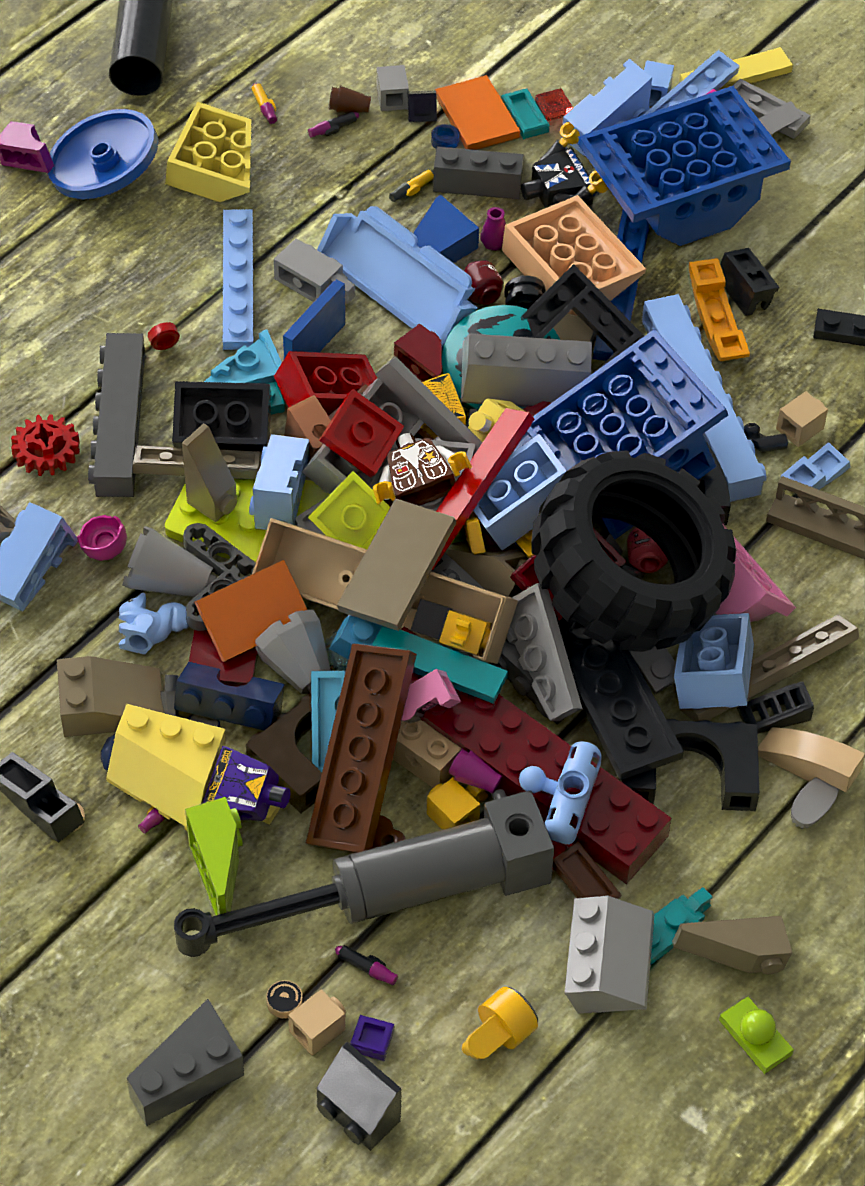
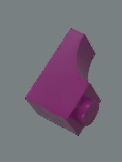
[0,121,54,173]

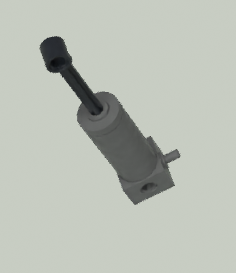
[174,789,554,957]

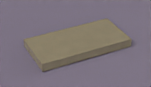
[337,498,456,631]

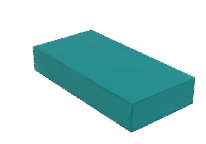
[501,88,550,139]

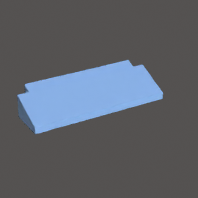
[317,206,478,350]

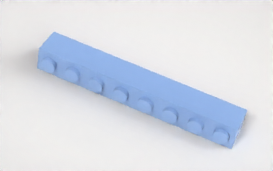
[642,294,766,502]

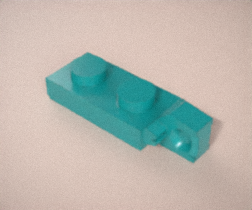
[650,887,713,966]

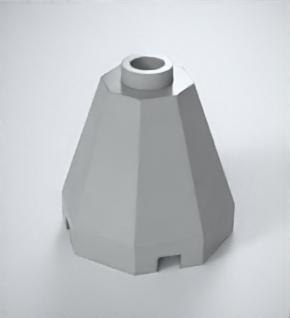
[255,610,330,694]

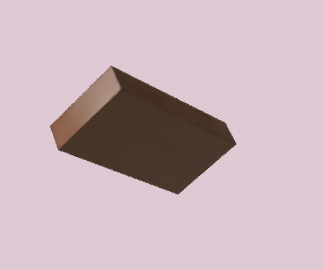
[553,841,622,899]

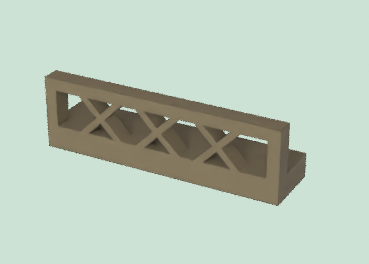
[766,476,865,559]

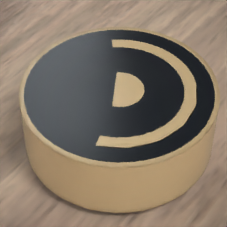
[266,980,303,1018]

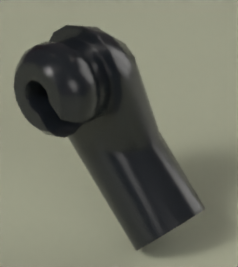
[744,423,788,452]

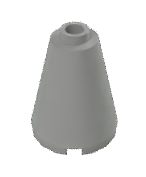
[122,526,217,597]

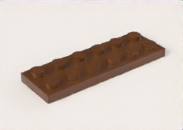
[306,643,417,853]

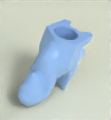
[119,593,189,655]

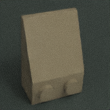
[57,656,164,737]

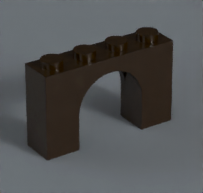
[246,669,346,814]

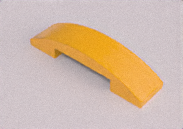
[689,258,750,361]

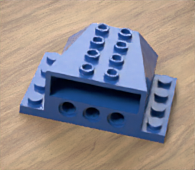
[578,86,791,246]
[512,329,728,539]

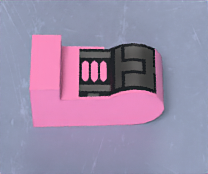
[402,669,461,723]

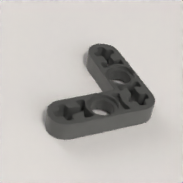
[183,523,256,631]

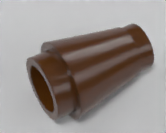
[329,85,371,113]

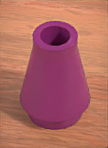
[480,207,506,251]
[449,749,503,794]

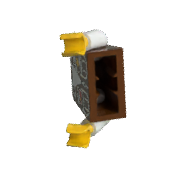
[373,433,472,506]

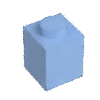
[644,60,674,106]

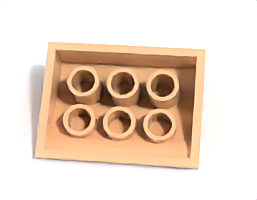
[502,195,646,316]

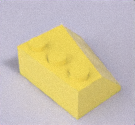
[165,102,251,202]
[106,704,225,831]

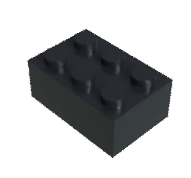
[172,381,272,452]

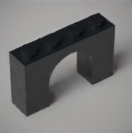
[619,719,760,811]

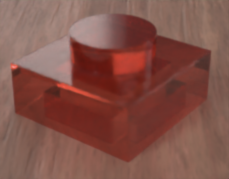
[535,88,573,121]

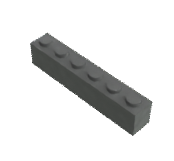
[88,333,145,497]

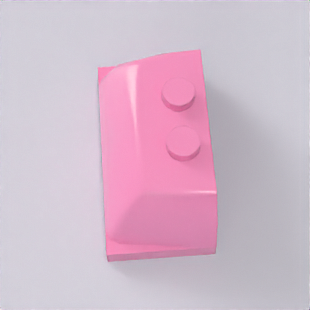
[716,524,796,622]

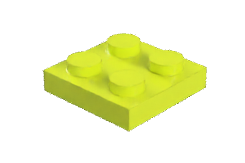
[308,471,390,549]

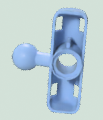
[519,741,602,844]

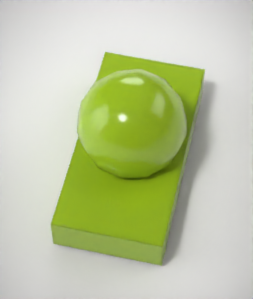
[719,996,794,1074]

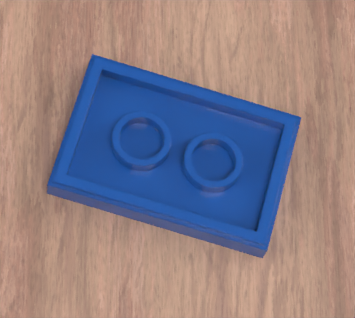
[283,279,345,358]

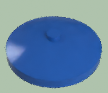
[48,109,158,199]

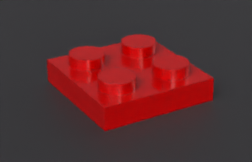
[319,389,404,478]

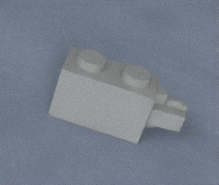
[274,238,356,304]

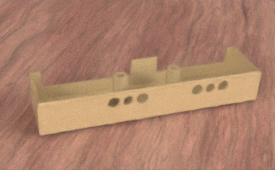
[252,518,518,664]

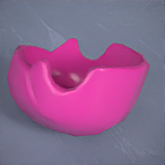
[77,515,127,561]

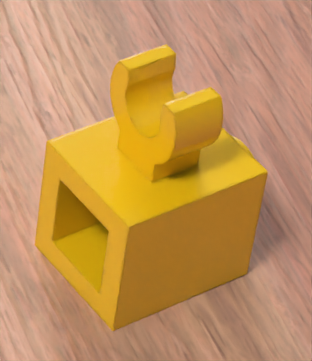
[439,610,492,655]
[426,778,488,830]

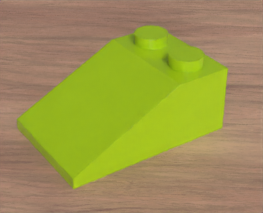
[185,797,243,916]

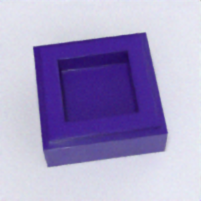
[350,1015,395,1061]

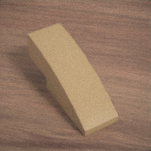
[758,727,865,792]

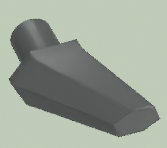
[160,675,179,717]

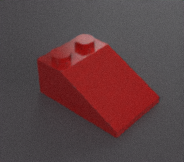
[274,351,377,416]

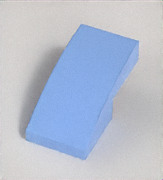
[781,442,850,490]

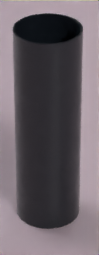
[109,0,173,96]

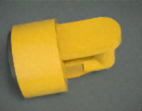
[462,987,538,1059]

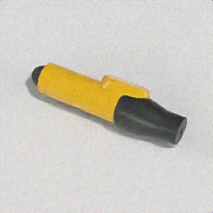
[389,170,434,202]

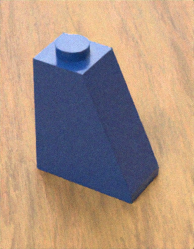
[413,195,479,263]

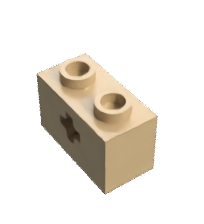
[393,719,462,788]

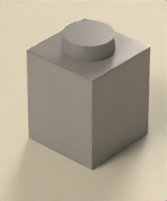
[376,65,409,111]

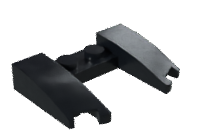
[521,264,644,369]

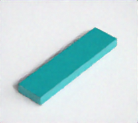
[372,626,508,704]

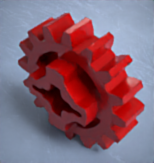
[11,414,80,476]

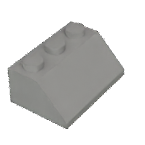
[565,896,655,1014]

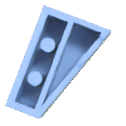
[562,59,652,156]
[249,434,310,530]
[0,502,78,611]

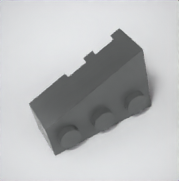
[126,999,244,1126]

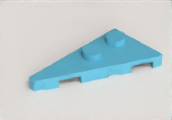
[204,330,282,384]

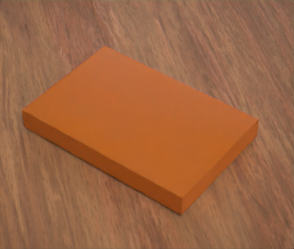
[435,75,520,150]
[194,560,308,662]

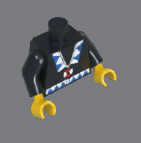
[521,122,608,208]

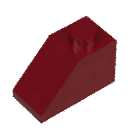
[394,324,442,382]

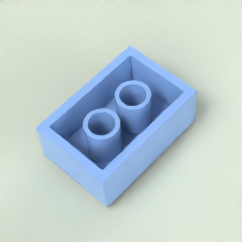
[473,434,566,550]
[674,613,754,709]

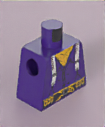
[202,746,290,821]

